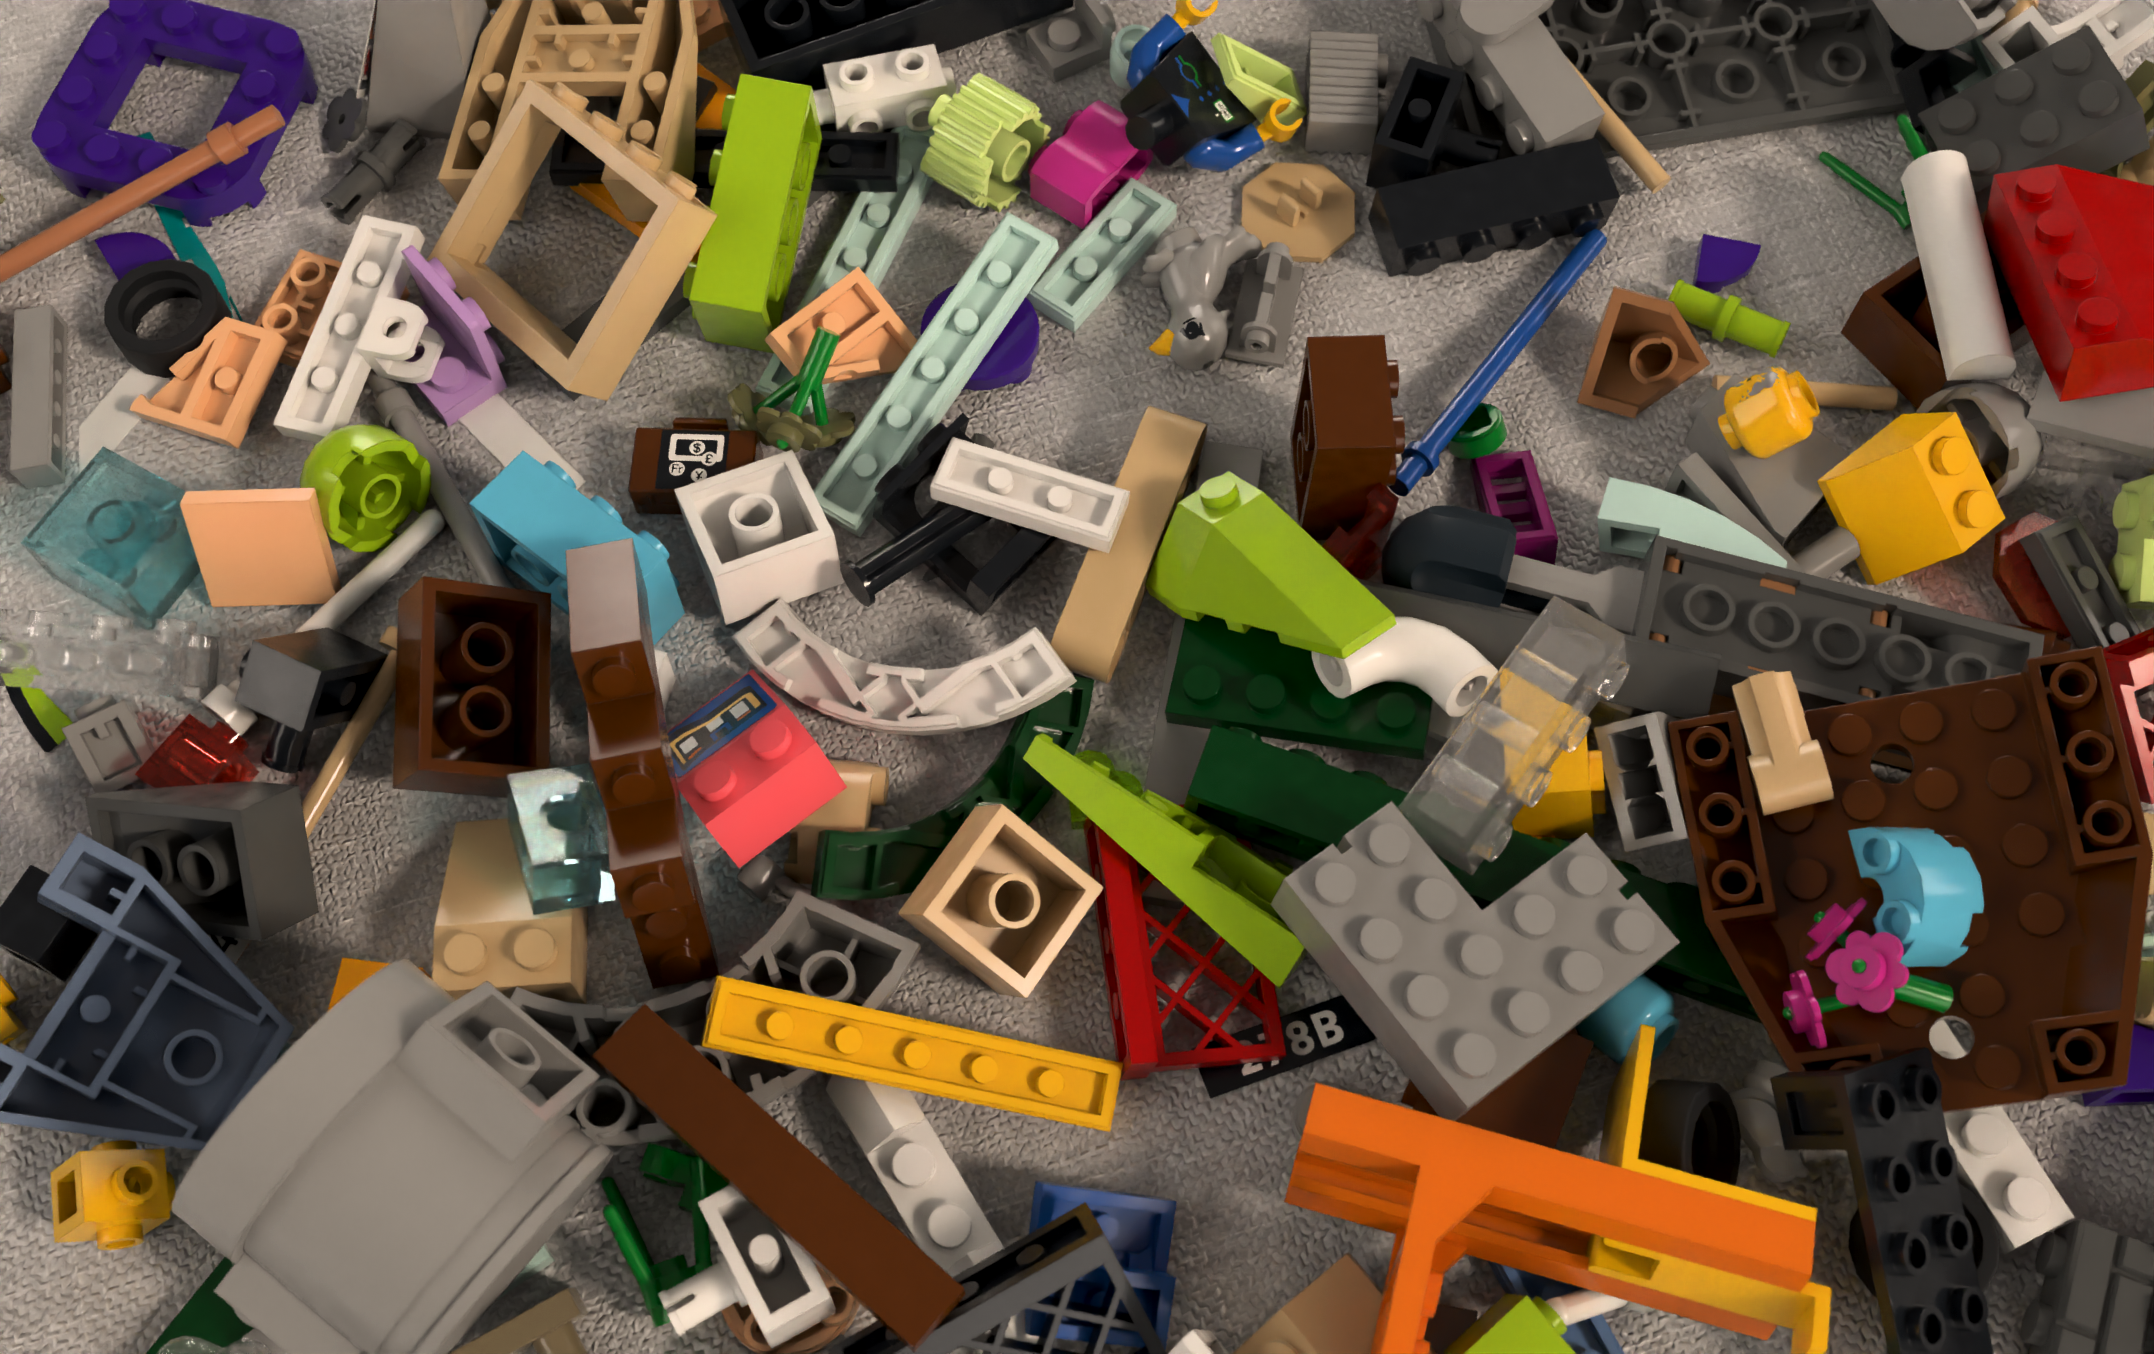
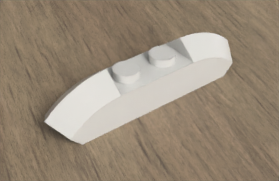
[825,1075,1039,1354]

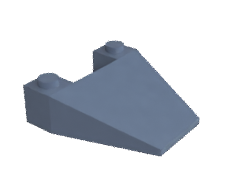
[0,832,295,1151]

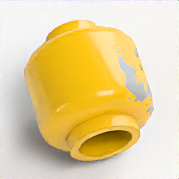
[1718,366,1820,459]

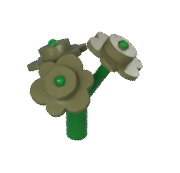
[727,326,856,453]

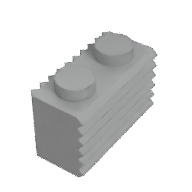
[1304,30,1388,156]

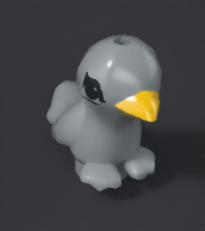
[1140,225,1262,371]

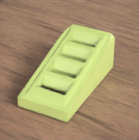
[1211,33,1307,126]

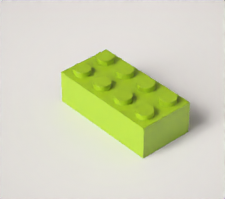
[683,73,822,354]

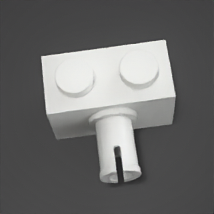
[658,1185,837,1349]

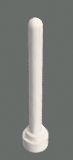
[200,509,445,738]

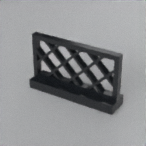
[827,1202,1167,1354]

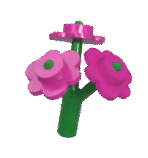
[1782,897,1953,1049]

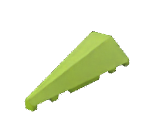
[1023,733,1308,988]

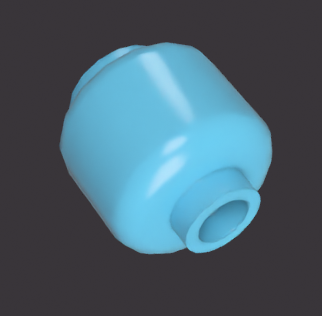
[1575,973,1680,1065]

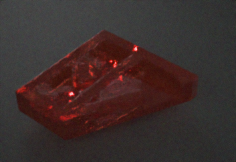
[1322,482,1399,580]

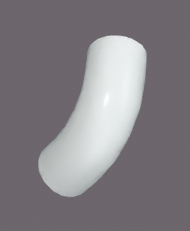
[1311,616,1498,717]

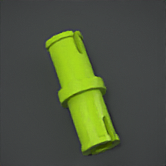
[1668,279,1791,358]

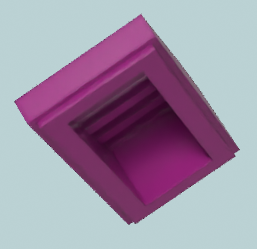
[1470,450,1559,565]

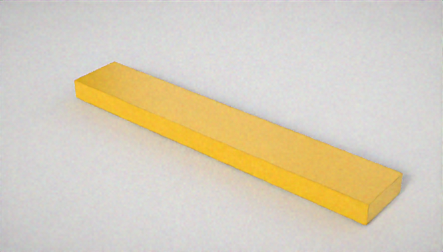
[700,975,1123,1132]

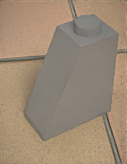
[1684,372,1850,548]

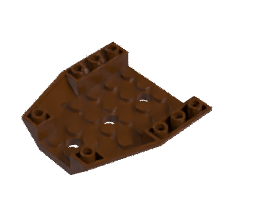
[1667,645,2153,1114]

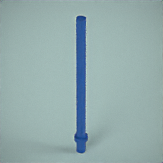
[1388,229,1607,496]

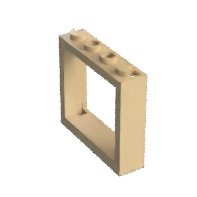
[427,79,718,401]

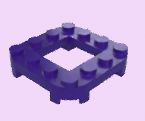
[31,0,318,227]

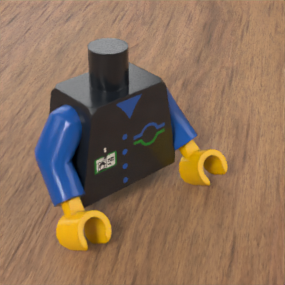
[1120,0,1302,172]

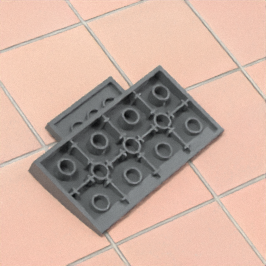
[1424,0,1907,160]

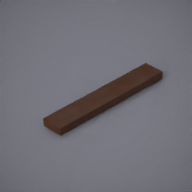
[592,1004,965,1353]

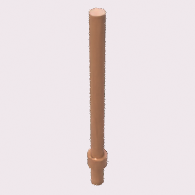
[0,104,285,283]

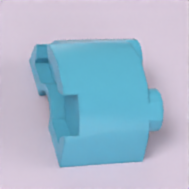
[1848,827,1984,967]

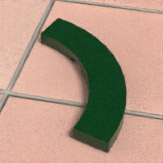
[811,676,1094,901]

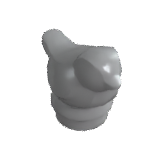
[1728,1060,1809,1183]

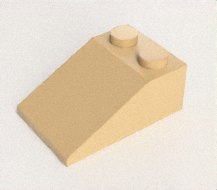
[432,813,590,1004]

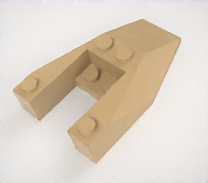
[438,0,698,221]

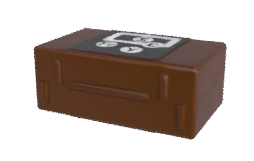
[628,417,763,515]

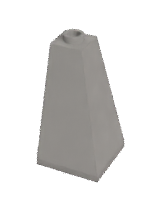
[366,0,492,140]

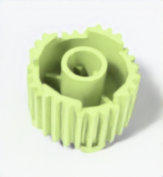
[920,73,1051,213]

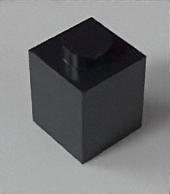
[0,864,98,982]

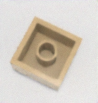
[898,804,1104,998]

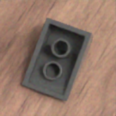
[85,781,319,941]

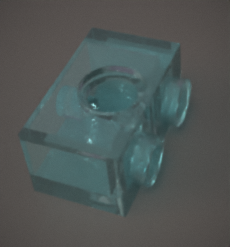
[507,763,616,915]

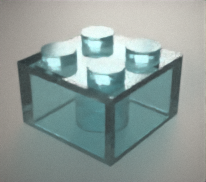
[21,446,200,633]

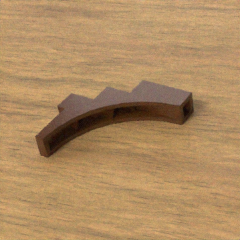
[566,538,719,989]

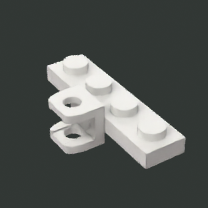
[273,215,445,443]
[1929,1020,2075,1254]

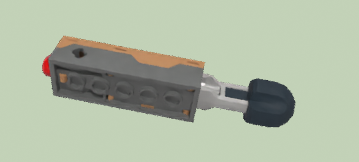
[1381,506,2045,770]

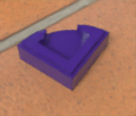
[94,232,177,280]
[1692,234,1761,293]

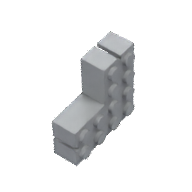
[1270,801,1680,1121]

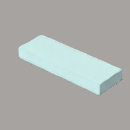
[1027,177,1177,333]

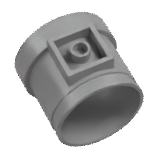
[172,959,614,1354]

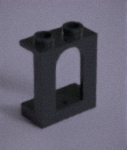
[873,413,1058,616]

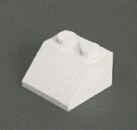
[674,449,844,625]

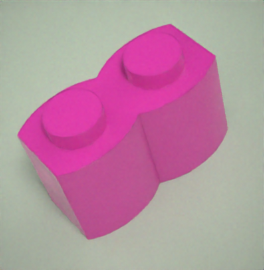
[1028,100,1153,229]

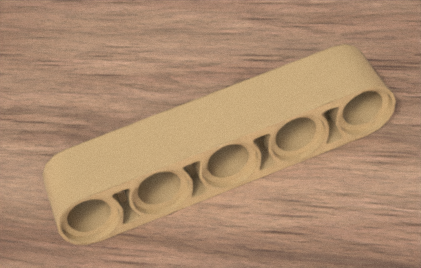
[1050,406,1208,684]

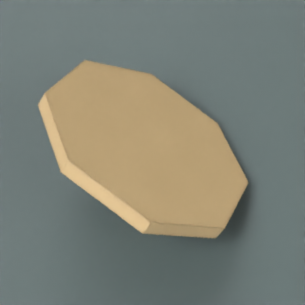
[1241,162,1355,263]

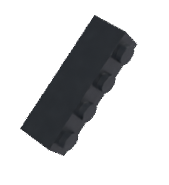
[1368,137,1620,277]

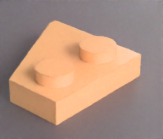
[764,266,918,384]
[129,317,288,449]

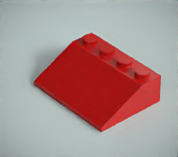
[1983,164,2154,402]

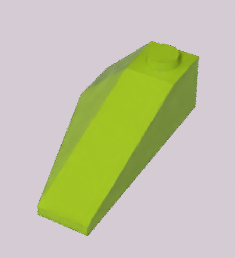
[1145,471,1397,659]

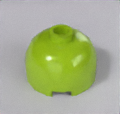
[299,424,431,552]

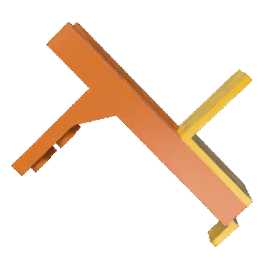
[1284,1024,1832,1354]

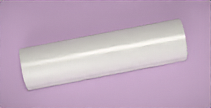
[1901,150,2016,381]

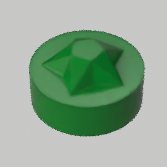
[1447,403,1507,459]

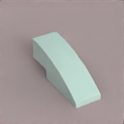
[1597,477,1787,569]

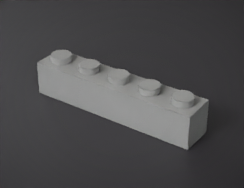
[6,304,68,489]

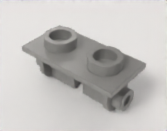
[1225,242,1304,368]

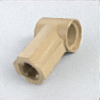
[1732,671,1834,816]

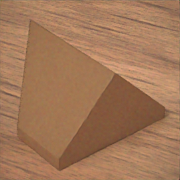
[1577,286,1710,419]

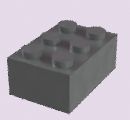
[1918,25,2150,214]

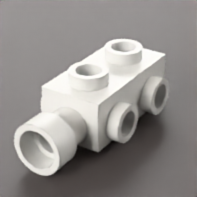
[813,44,957,132]

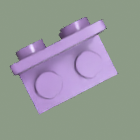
[401,245,507,427]

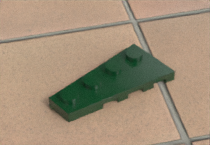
[1165,614,1433,760]

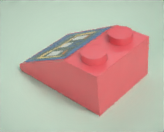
[667,669,847,868]

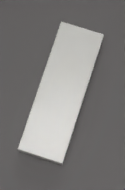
[930,437,1130,553]

